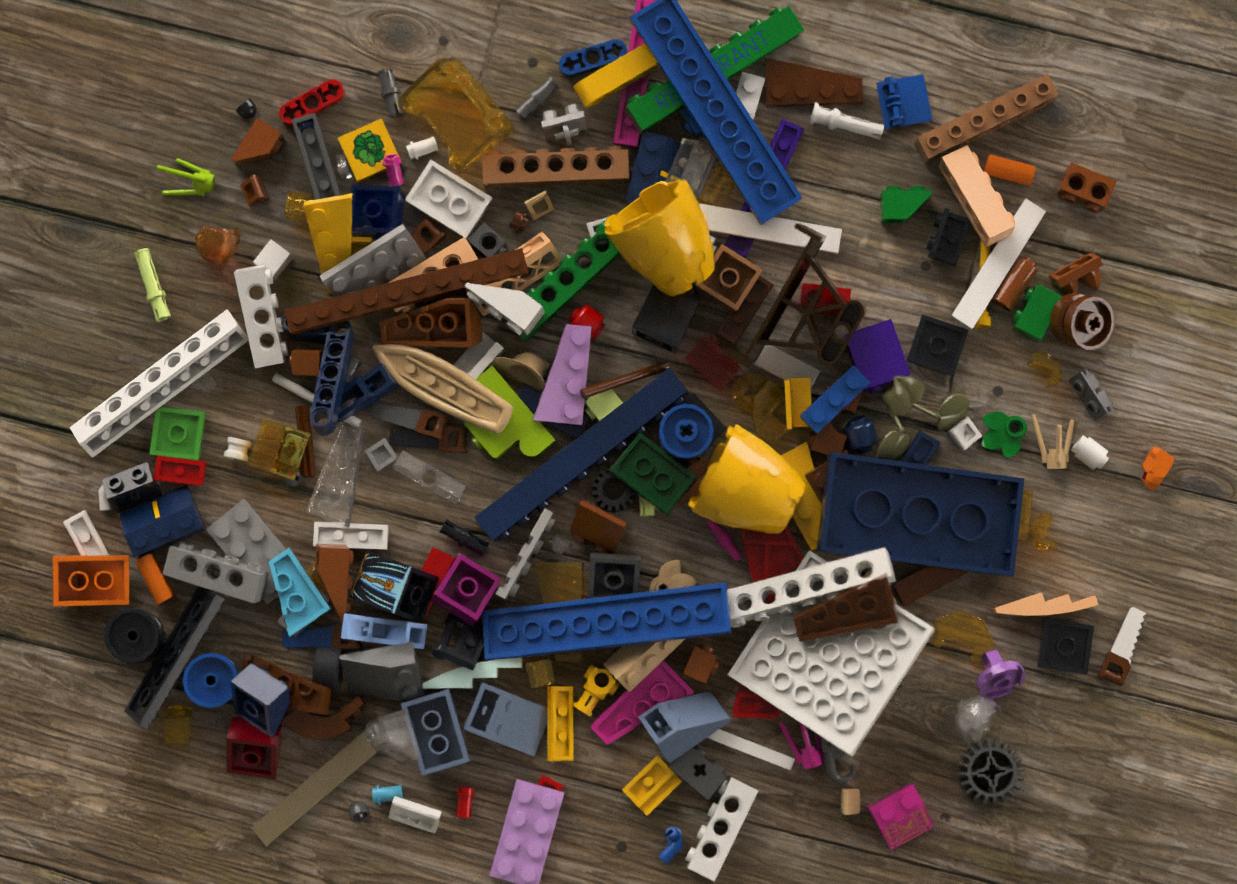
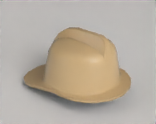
[493,352,549,391]

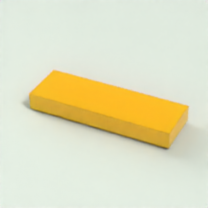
[547,686,574,761]

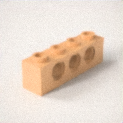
[388,237,478,315]

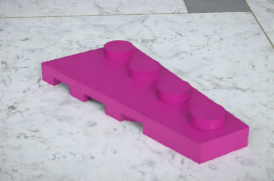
[589,660,695,745]

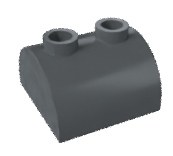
[588,552,640,599]

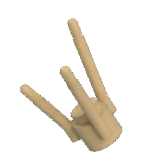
[1031,414,1074,469]

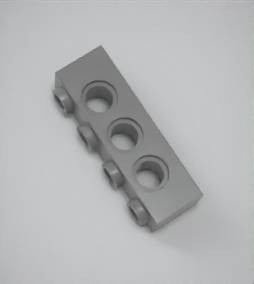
[162,542,269,603]

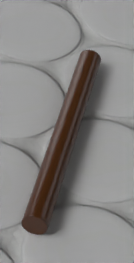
[580,361,670,399]

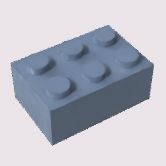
[401,689,472,776]

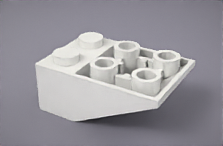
[465,283,545,336]

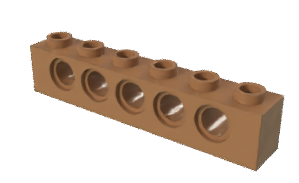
[914,74,1059,164]
[482,146,629,189]

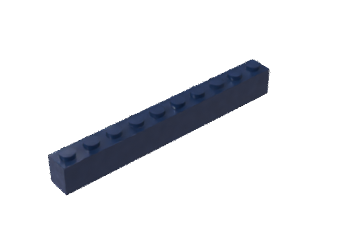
[475,368,688,542]

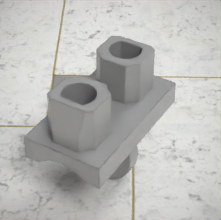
[541,104,587,145]

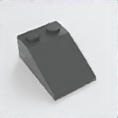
[339,642,424,701]

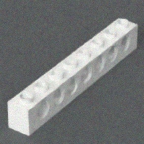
[70,310,249,458]
[728,547,896,628]

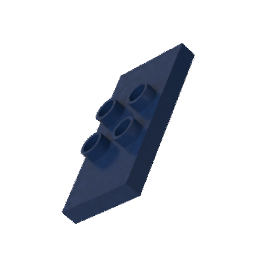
[816,452,1024,577]

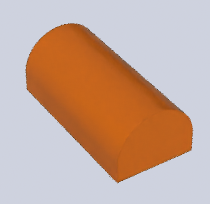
[983,154,1036,186]
[135,553,177,606]

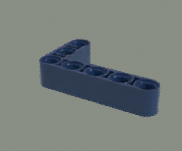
[281,314,354,436]

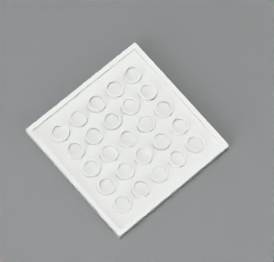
[728,550,935,757]

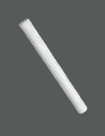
[272,373,361,428]

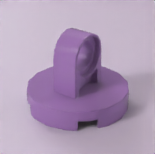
[976,650,1026,699]

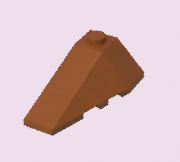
[380,298,482,348]

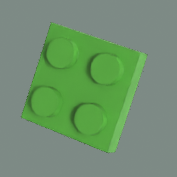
[149,407,206,461]

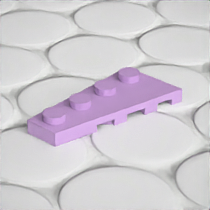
[532,324,591,425]

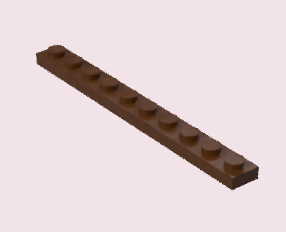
[284,248,529,335]

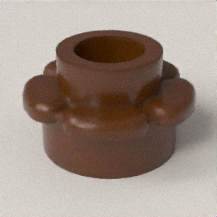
[509,210,530,233]

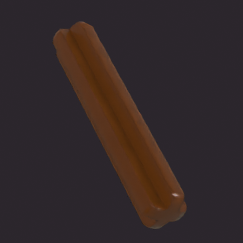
[295,405,316,478]

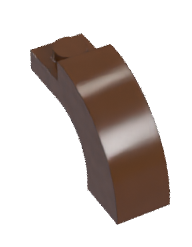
[282,696,366,739]

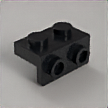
[926,208,971,266]

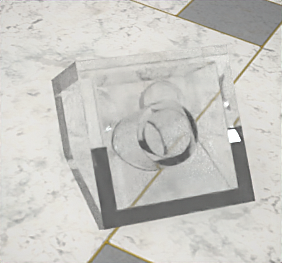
[365,709,420,765]

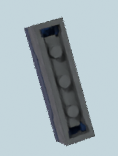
[292,113,341,200]

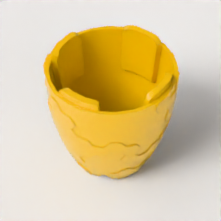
[604,180,715,296]
[688,424,806,534]

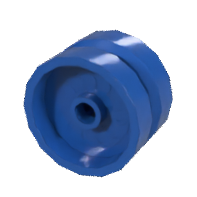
[659,404,714,461]
[183,653,239,708]

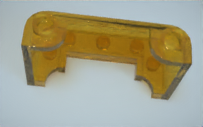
[399,57,514,172]

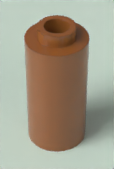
[991,257,1038,312]

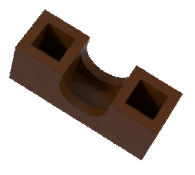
[807,380,862,457]

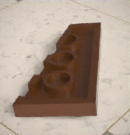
[242,653,331,714]

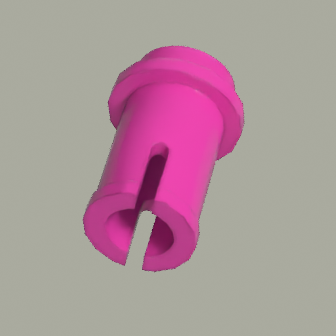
[382,154,404,187]

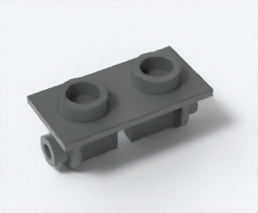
[1068,368,1113,420]

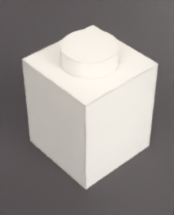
[253,239,293,281]

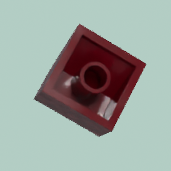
[226,717,282,779]

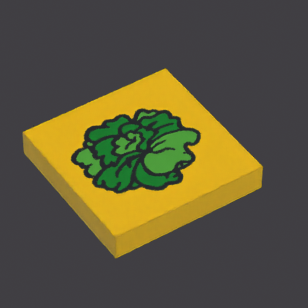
[338,118,402,183]

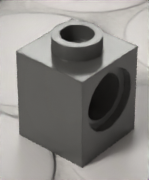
[468,223,507,258]

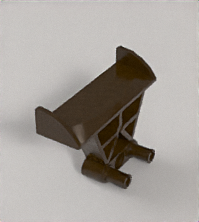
[723,223,866,368]

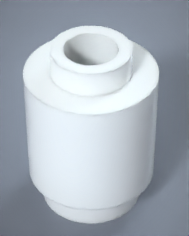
[1071,435,1109,470]

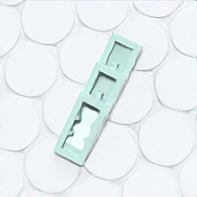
[422,658,523,688]

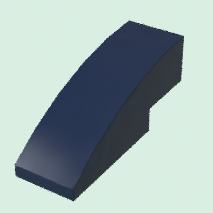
[324,363,400,424]

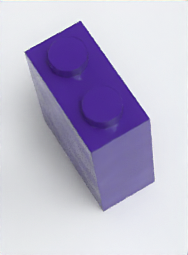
[843,319,910,394]

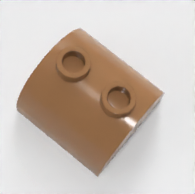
[695,244,763,312]

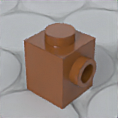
[289,347,324,376]
[683,644,720,684]

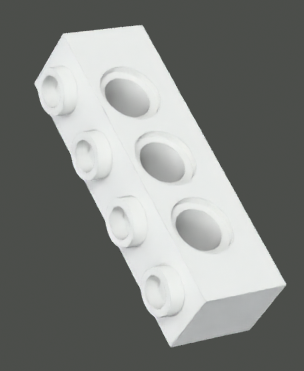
[234,264,289,368]
[685,777,758,881]

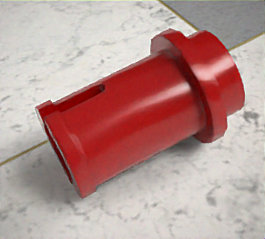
[455,786,475,818]

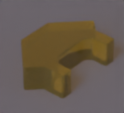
[932,610,994,664]

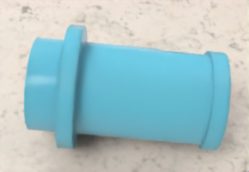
[372,784,403,805]

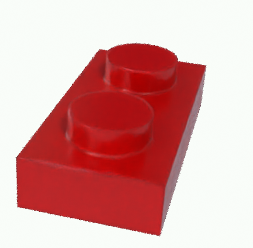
[154,455,207,486]

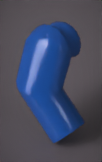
[658,826,683,864]

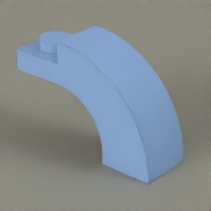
[341,614,427,649]

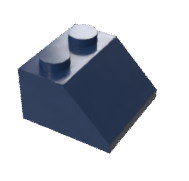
[231,663,290,737]

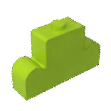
[464,366,556,460]

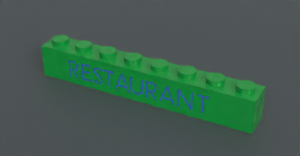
[624,6,804,135]

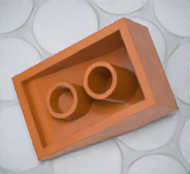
[52,555,129,606]

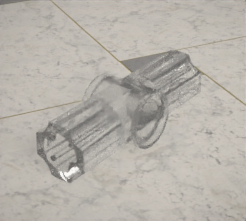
[392,450,467,505]

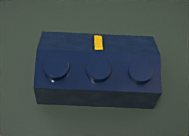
[626,131,690,206]
[120,484,207,559]

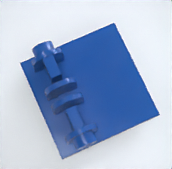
[876,74,933,130]

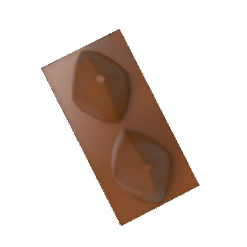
[1049,252,1103,295]

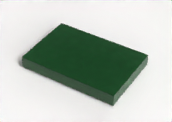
[609,433,698,517]

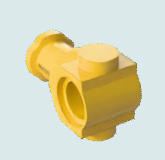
[573,664,620,717]

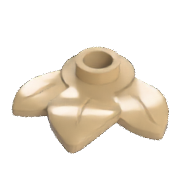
[649,560,697,591]

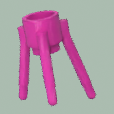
[779,722,823,769]

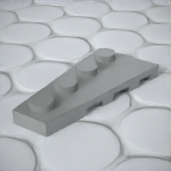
[496,509,556,600]

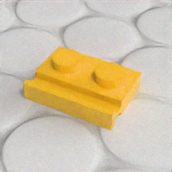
[622,755,682,816]

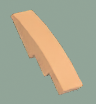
[992,592,1098,616]

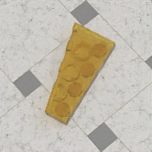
[534,562,584,662]

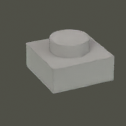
[364,438,399,472]

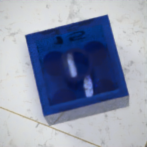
[351,185,405,241]

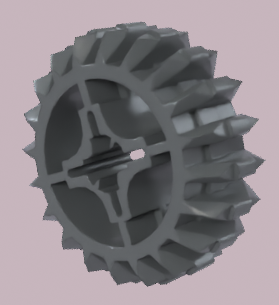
[957,738,1025,806]

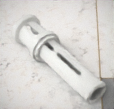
[809,103,884,140]

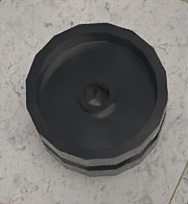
[104,608,165,663]

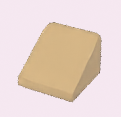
[840,789,860,815]

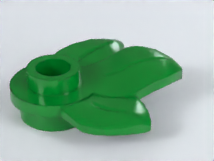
[982,412,1027,458]

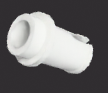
[406,136,439,160]

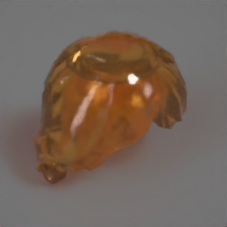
[195,225,241,264]

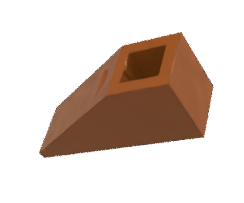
[315,544,353,622]

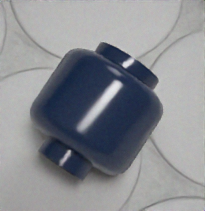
[843,416,878,454]

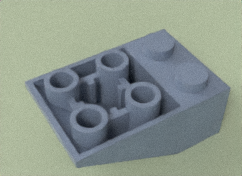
[464,682,547,756]
[639,691,731,763]

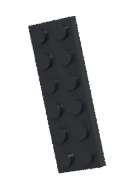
[124,586,224,729]

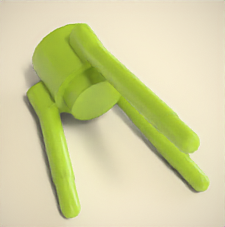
[156,158,215,197]

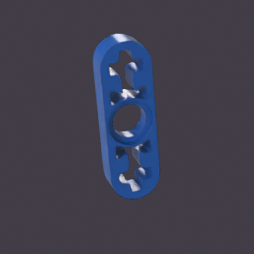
[559,39,627,78]

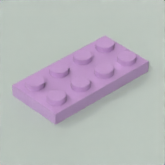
[490,779,565,884]

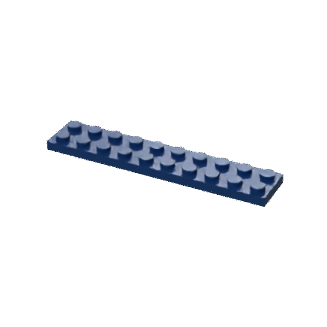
[629,0,802,225]
[482,583,731,661]

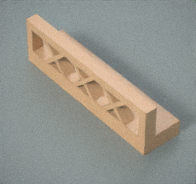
[465,232,562,317]

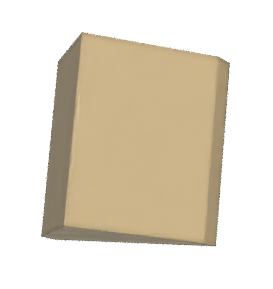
[523,190,554,221]

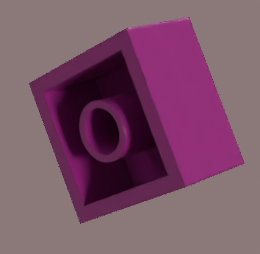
[430,553,502,626]

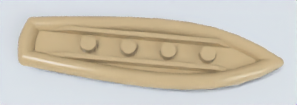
[372,344,513,434]

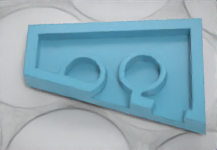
[268,548,331,637]

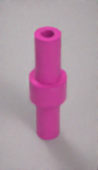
[705,520,743,562]

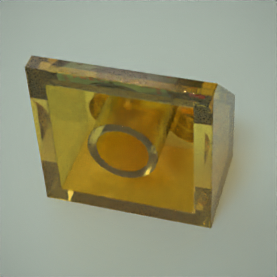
[247,418,310,480]

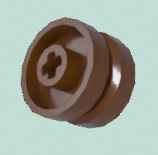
[1050,293,1115,350]

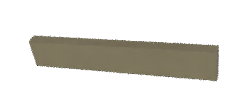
[251,730,381,847]

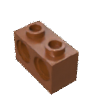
[1057,162,1117,213]

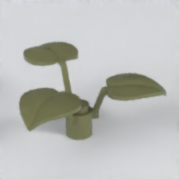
[876,376,969,461]

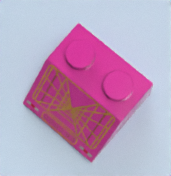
[866,783,934,851]

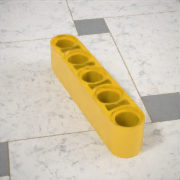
[573,43,659,109]

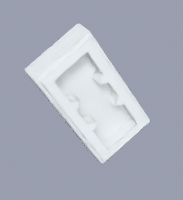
[388,796,442,833]

